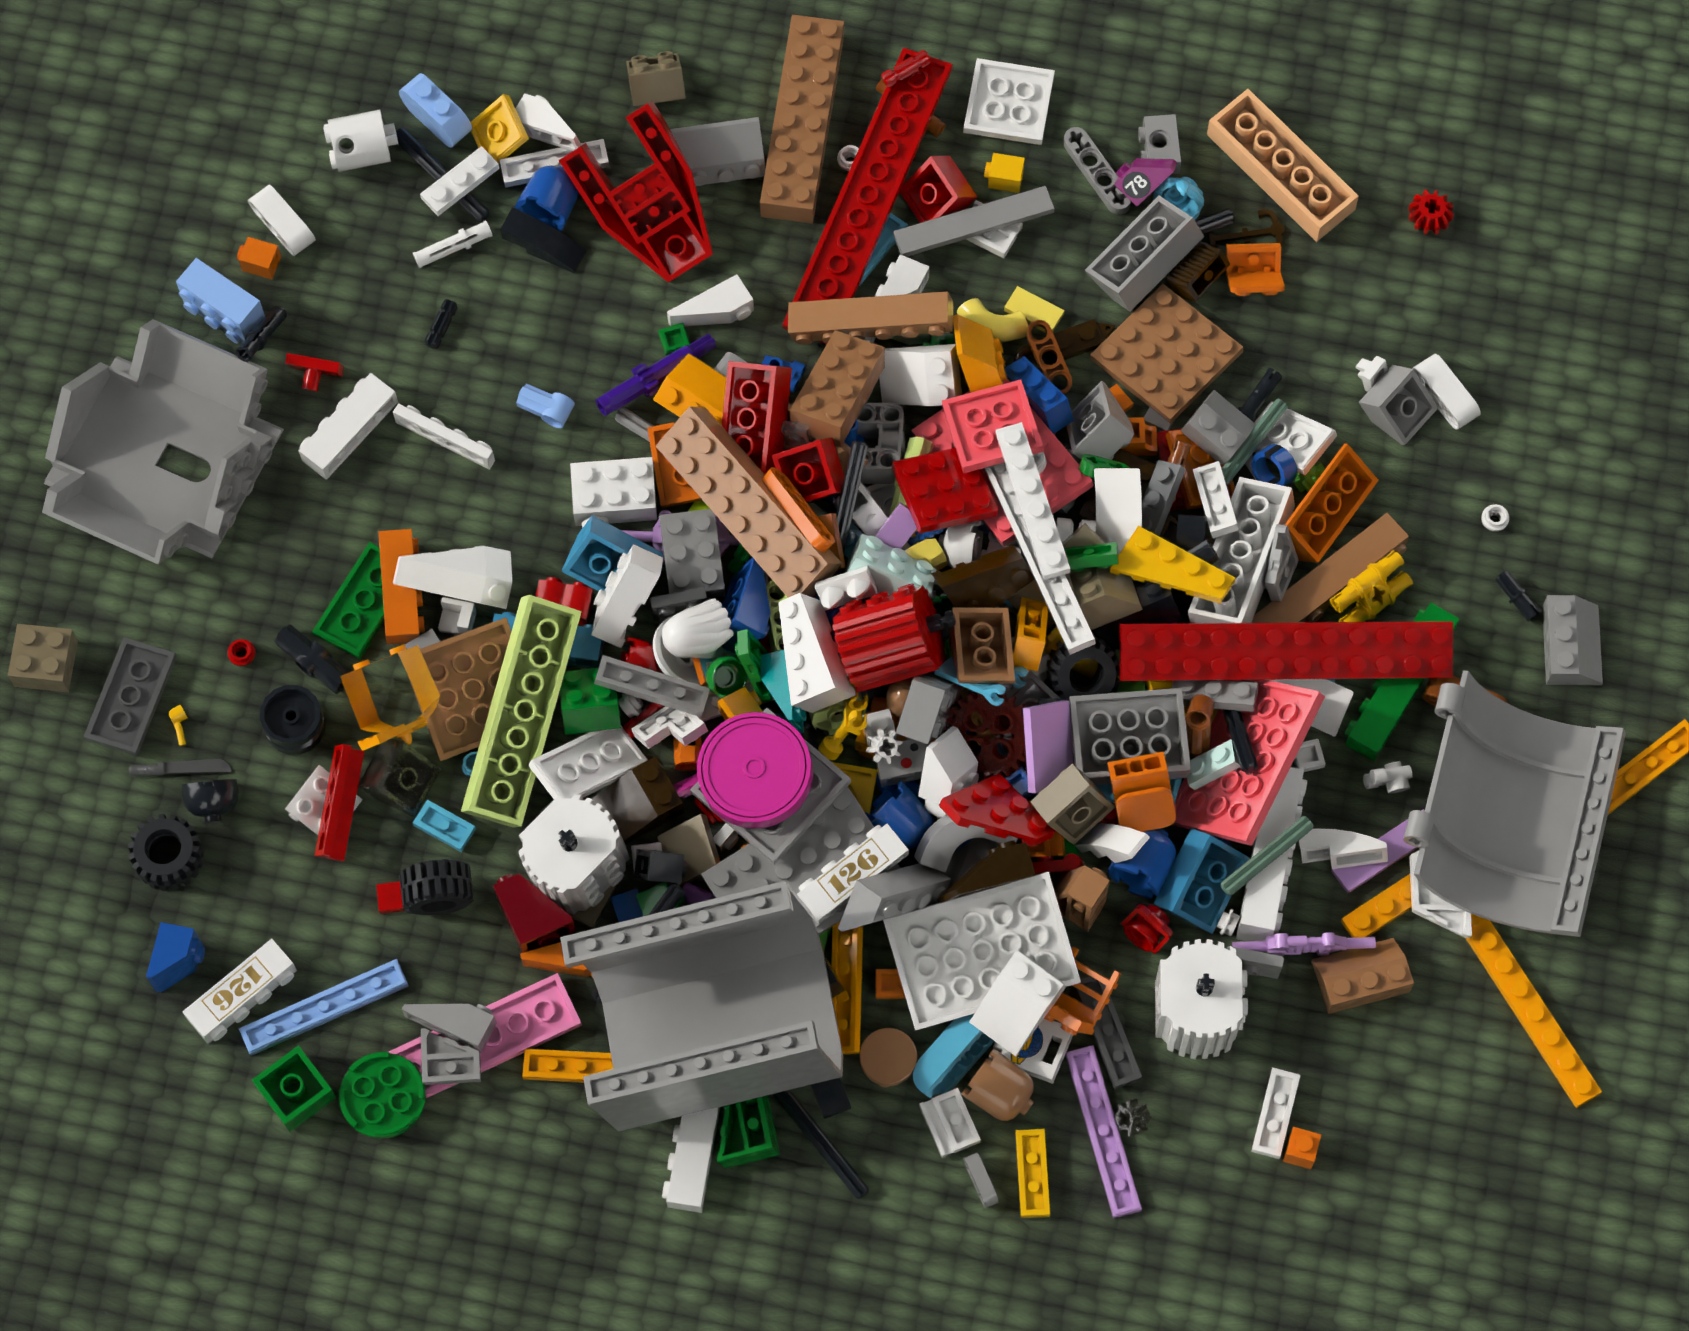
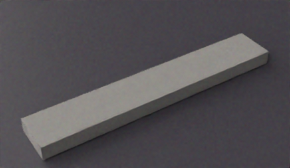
[893,186,1054,257]

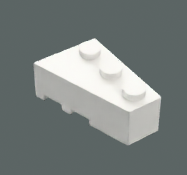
[591,544,663,648]

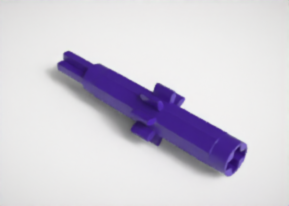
[595,333,717,416]

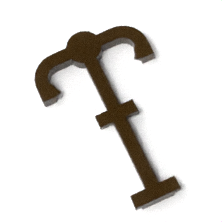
[1207,209,1284,247]

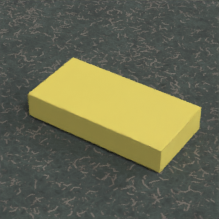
[1004,286,1064,333]

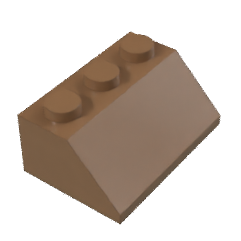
[1311,938,1414,1014]

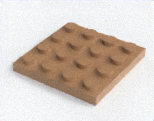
[1090,284,1243,424]
[407,617,512,761]

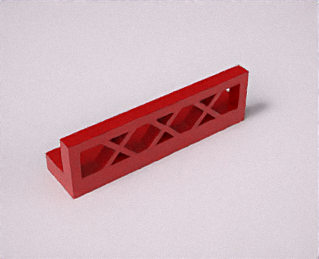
[314,744,365,862]

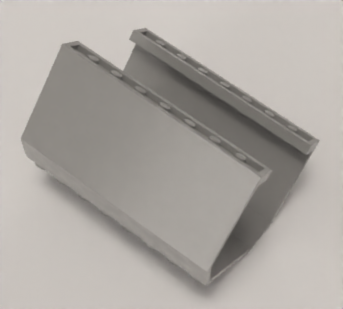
[560,881,843,1131]

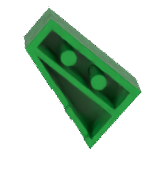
[717,1095,780,1169]

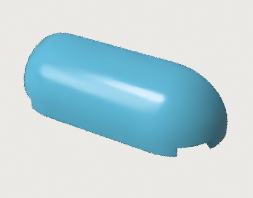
[913,1013,994,1098]

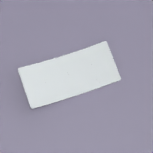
[1094,468,1142,578]
[1265,679,1353,736]

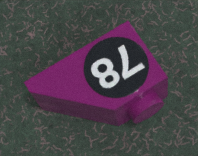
[1114,158,1177,206]

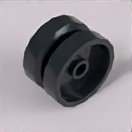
[260,685,326,755]

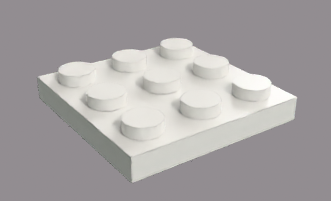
[963,58,1055,145]

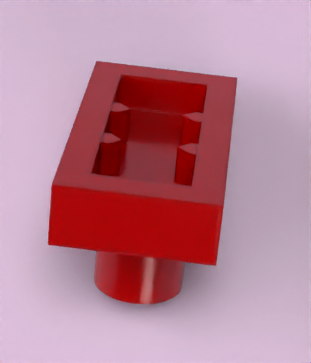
[285,353,344,392]

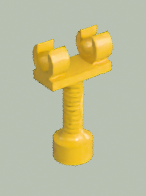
[818,691,868,760]

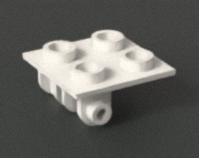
[285,765,363,835]

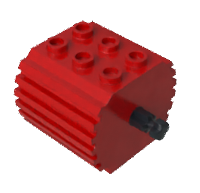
[833,583,956,693]

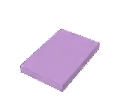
[1023,700,1074,793]

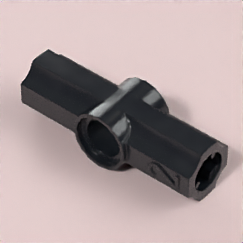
[274,624,349,695]

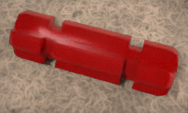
[881,50,931,87]

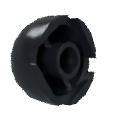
[182,779,239,822]

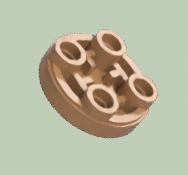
[860,1028,917,1088]

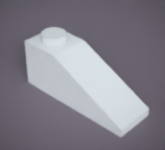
[515,94,581,151]
[667,274,754,326]

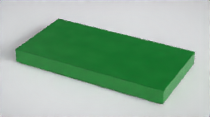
[312,542,385,660]

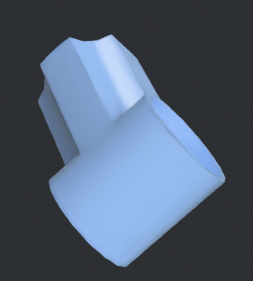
[516,383,575,429]

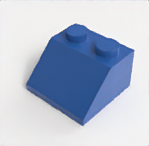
[146,922,205,993]

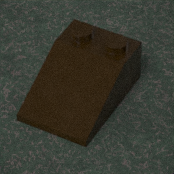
[592,756,684,845]
[937,840,1035,903]

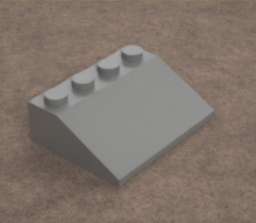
[1069,688,1191,785]

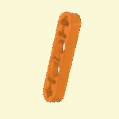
[762,467,835,553]

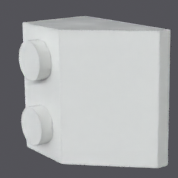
[918,726,979,804]

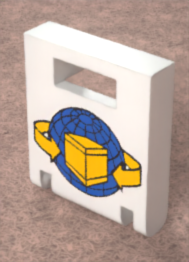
[989,1019,1073,1084]

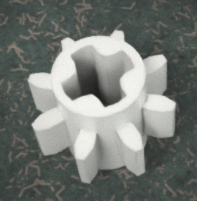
[866,728,902,764]

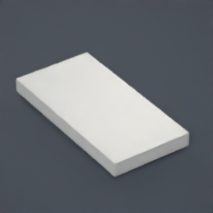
[528,726,648,800]

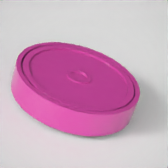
[697,712,813,829]

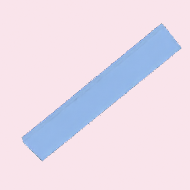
[239,959,409,1056]

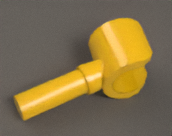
[169,705,188,746]

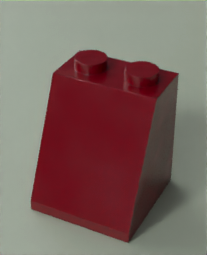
[493,873,576,953]

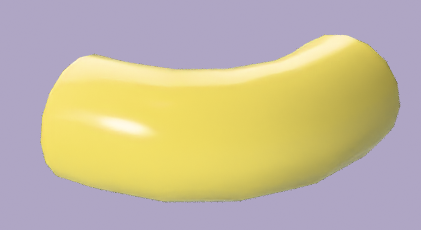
[957,298,1028,342]

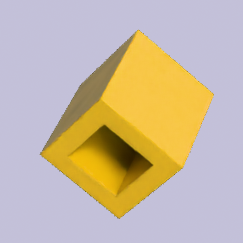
[984,153,1025,193]

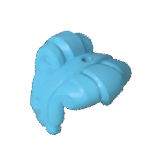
[1152,177,1204,220]

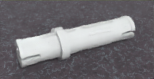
[413,220,493,268]

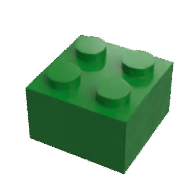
[560,668,621,735]
[252,1045,336,1133]

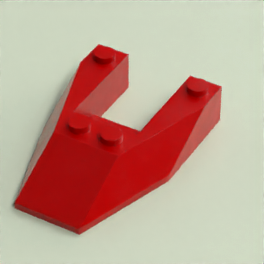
[559,100,713,282]

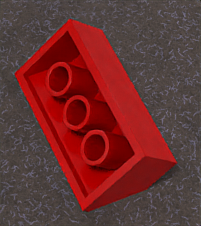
[722,361,792,474]

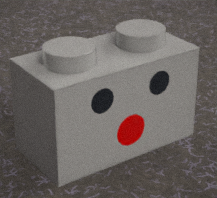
[874,738,931,787]

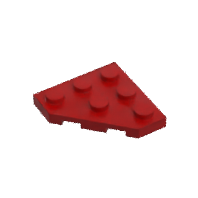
[939,773,1056,847]

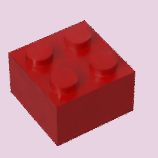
[772,437,844,503]

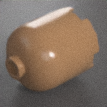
[961,1048,1034,1121]

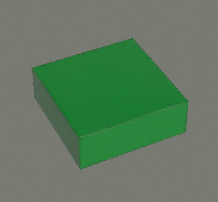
[658,323,690,356]

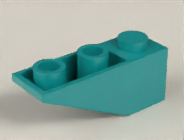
[761,650,806,733]

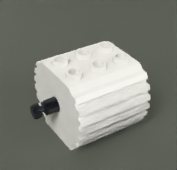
[519,794,629,915]
[1155,939,1248,1059]

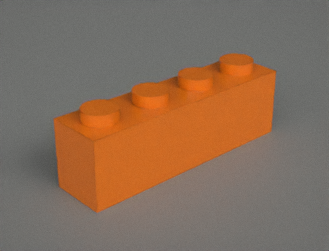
[378,529,425,644]

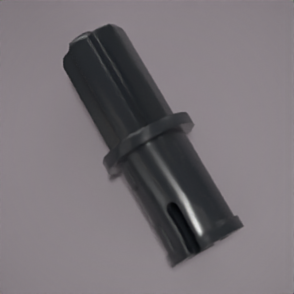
[1495,571,1542,622]

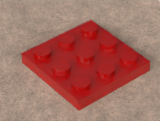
[892,448,998,534]

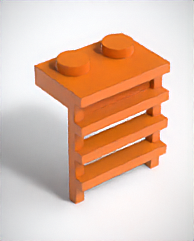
[1044,947,1121,1036]

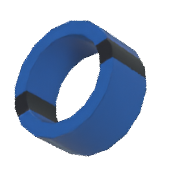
[1251,444,1297,486]

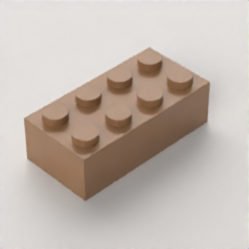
[790,330,885,447]

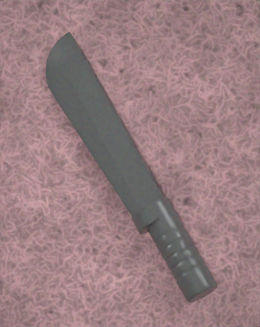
[130,759,231,776]

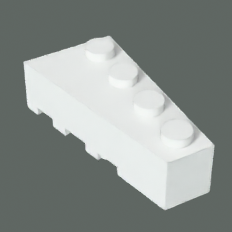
[778,593,856,713]

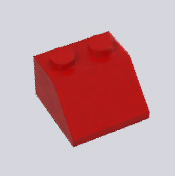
[900,156,977,223]

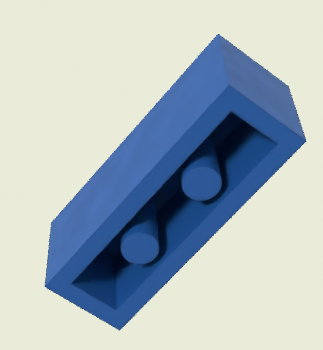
[1005,356,1074,434]

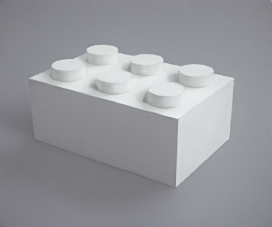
[570,457,657,526]

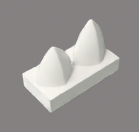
[815,566,878,611]

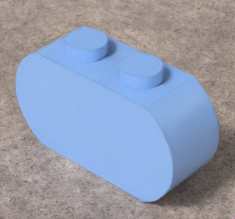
[399,73,472,148]

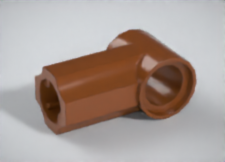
[1185,694,1215,755]

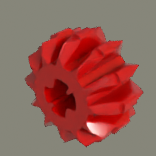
[1408,189,1454,235]

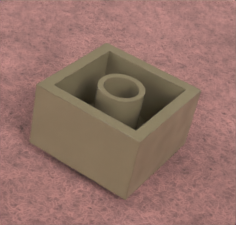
[8,624,78,692]

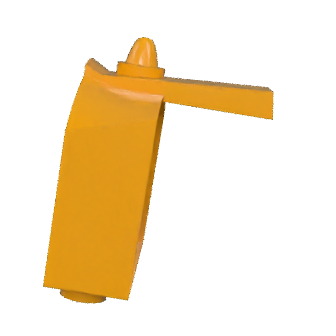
[340,644,440,751]

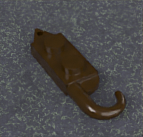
[1014,319,1115,364]

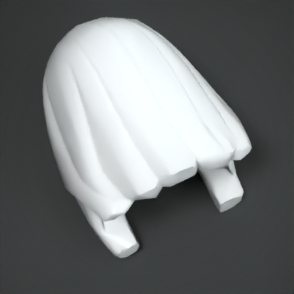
[662,598,733,659]

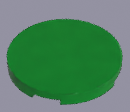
[339,1052,426,1139]

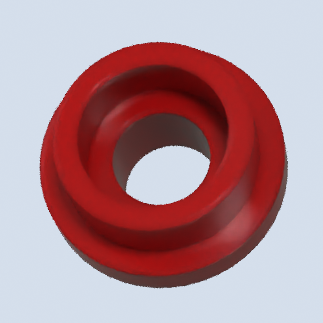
[227,639,256,667]

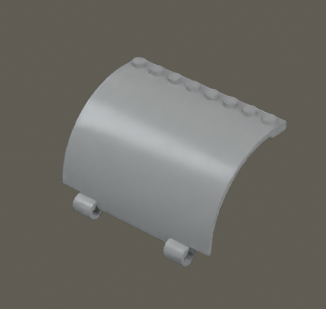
[1403,670,1626,937]

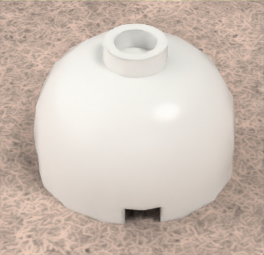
[938,520,983,569]

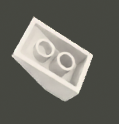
[879,344,962,406]
[969,951,1067,1056]

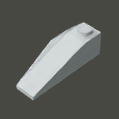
[393,546,512,609]

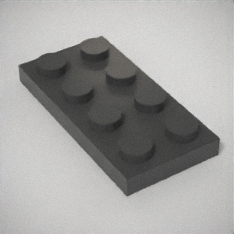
[84,637,177,756]

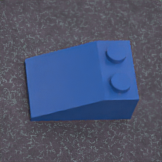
[720,557,771,655]

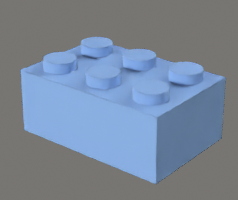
[176,258,265,344]

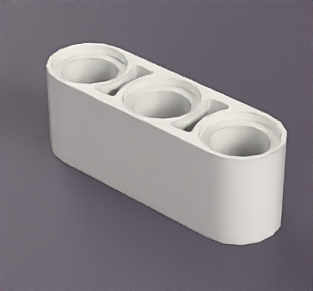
[248,185,316,256]
[1412,354,1481,430]

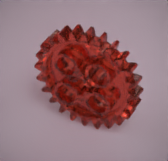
[944,691,1026,779]

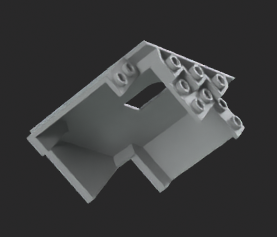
[42,319,284,564]

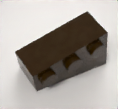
[931,545,1035,608]

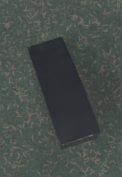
[500,207,586,273]

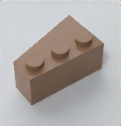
[1052,866,1110,932]

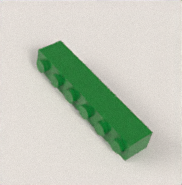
[1345,602,1460,762]

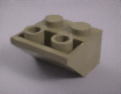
[626,51,686,106]

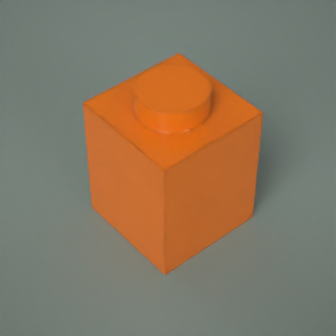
[237,237,282,280]
[1283,1127,1321,1169]

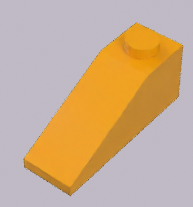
[1012,597,1048,671]

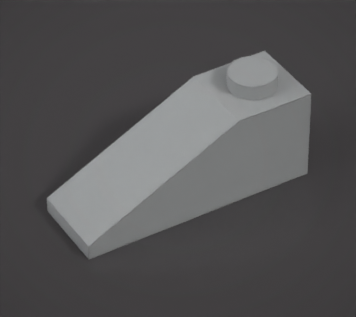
[402,1004,497,1053]

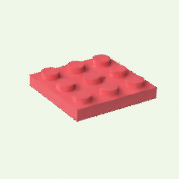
[942,380,1044,473]

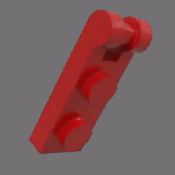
[1032,853,1084,875]

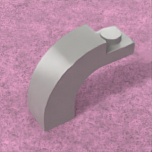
[914,815,1017,872]

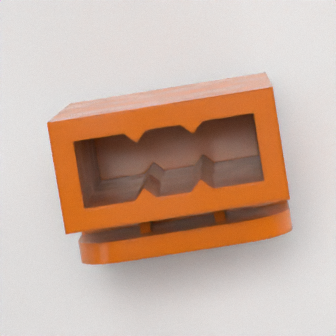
[1107,752,1176,832]

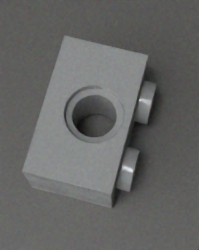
[1138,114,1181,174]

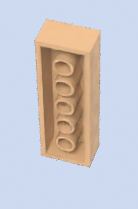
[1207,89,1359,242]

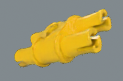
[1329,550,1413,622]

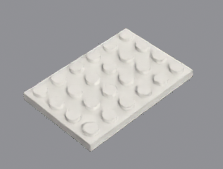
[883,871,1081,1030]

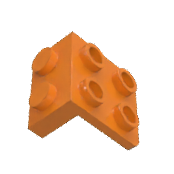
[1226,243,1285,296]

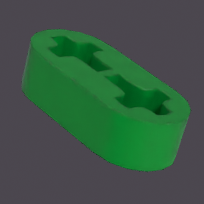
[1078,454,1130,478]

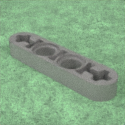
[1064,127,1131,215]

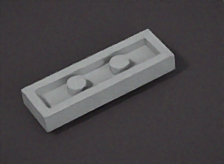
[1172,680,1258,712]

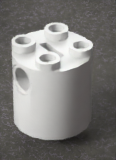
[323,110,398,172]

